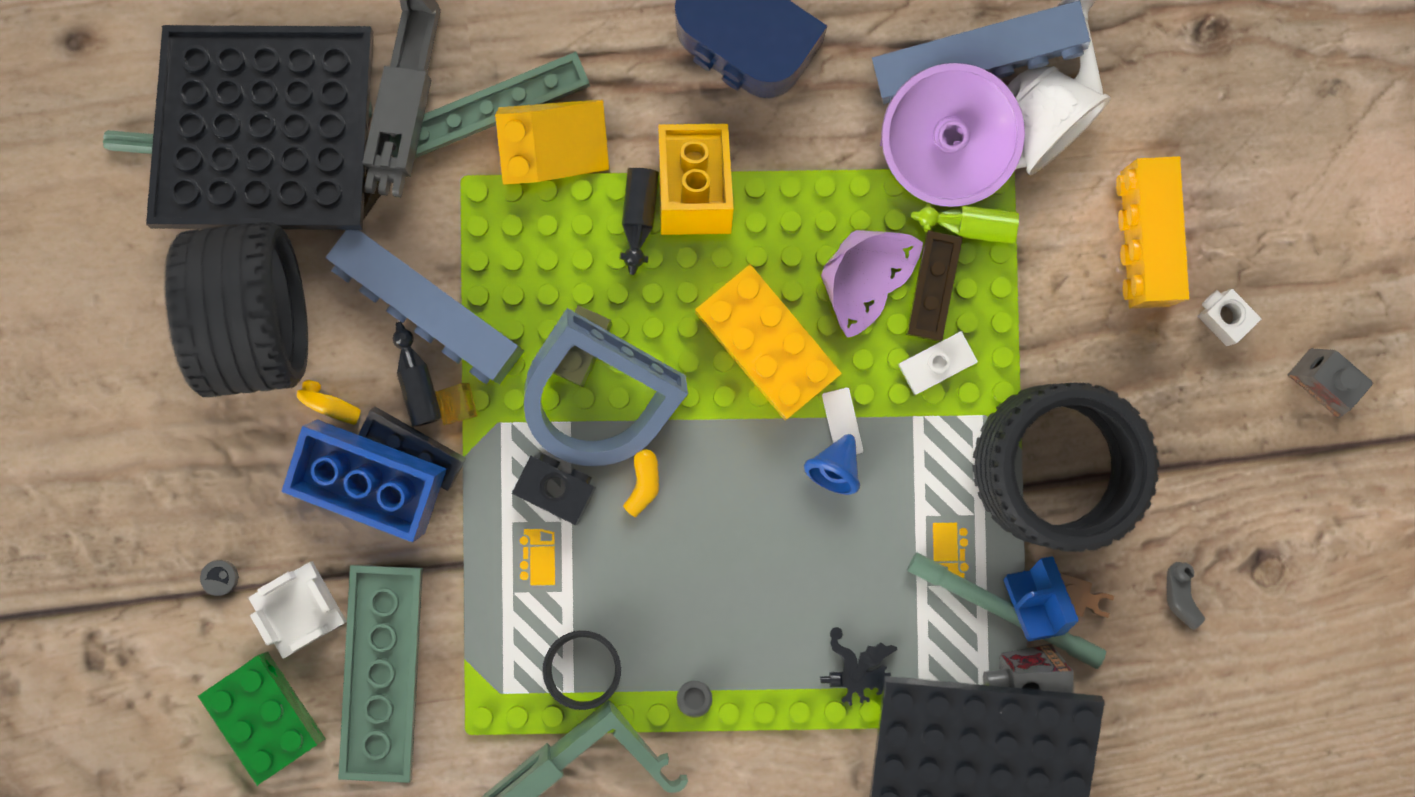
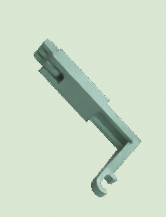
[482,700,688,797]

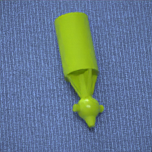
[911,203,1019,244]

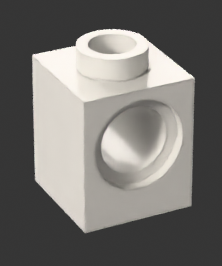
[1197,289,1261,346]

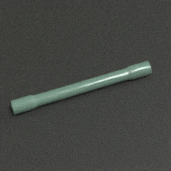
[907,552,1106,669]

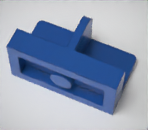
[1003,556,1079,641]

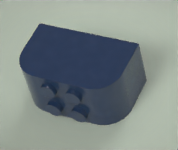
[675,0,827,98]

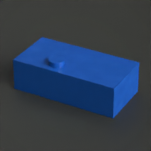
[281,419,447,542]

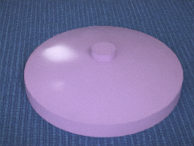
[881,63,1025,207]

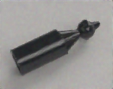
[619,168,659,275]
[393,322,443,427]

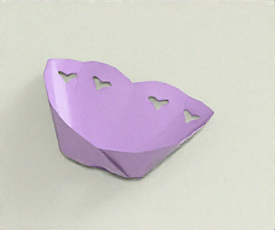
[821,230,923,338]

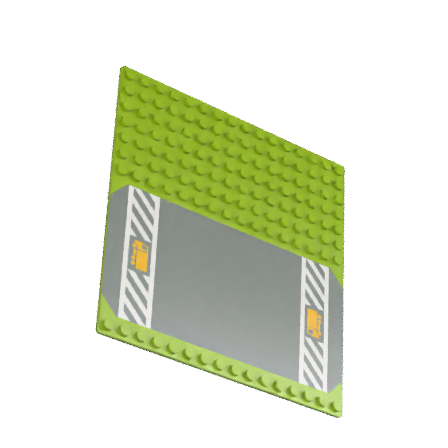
[460,169,1027,735]

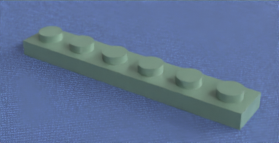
[389,52,590,158]

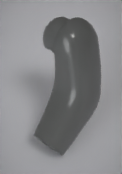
[1166,562,1205,630]

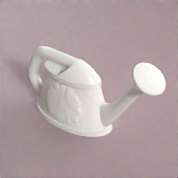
[1007,0,1111,175]

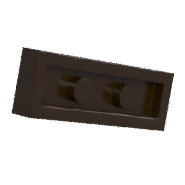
[906,230,963,342]

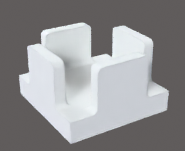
[248,561,347,659]

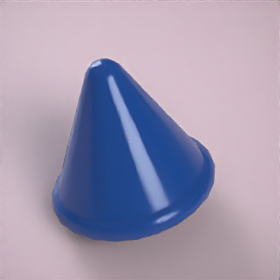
[804,434,860,495]

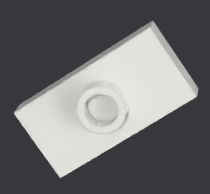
[898,331,978,395]

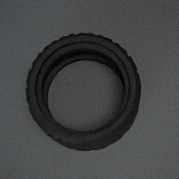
[165,221,308,398]
[972,382,1160,552]

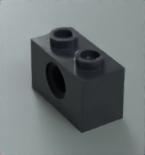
[511,453,596,525]

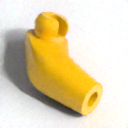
[296,380,361,425]
[623,449,659,518]

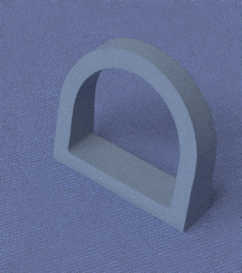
[524,308,688,466]

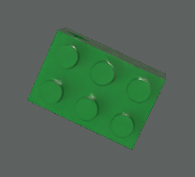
[198,652,326,786]

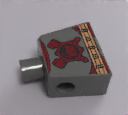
[1287,348,1373,418]
[983,644,1074,693]

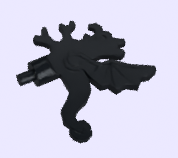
[820,627,897,706]

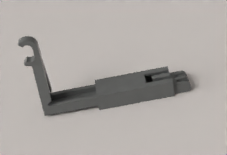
[363,0,441,197]

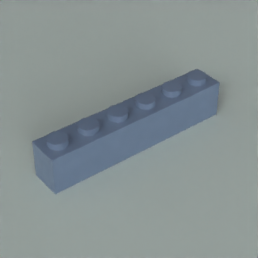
[872,0,1090,104]
[325,230,524,385]

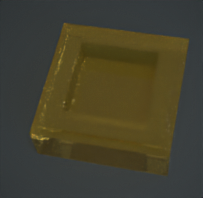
[435,382,477,425]

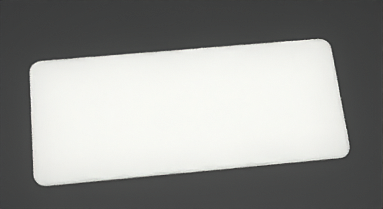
[822,388,863,454]

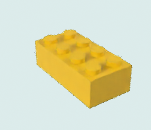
[1116,156,1189,309]
[695,264,842,421]

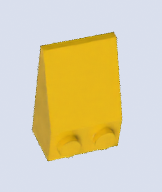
[495,99,609,185]
[658,124,734,235]

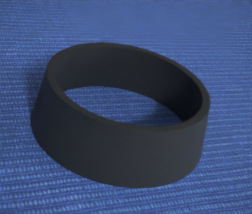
[543,630,621,710]

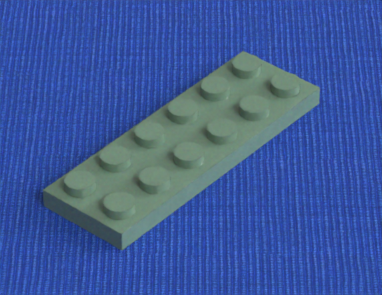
[338,565,423,783]

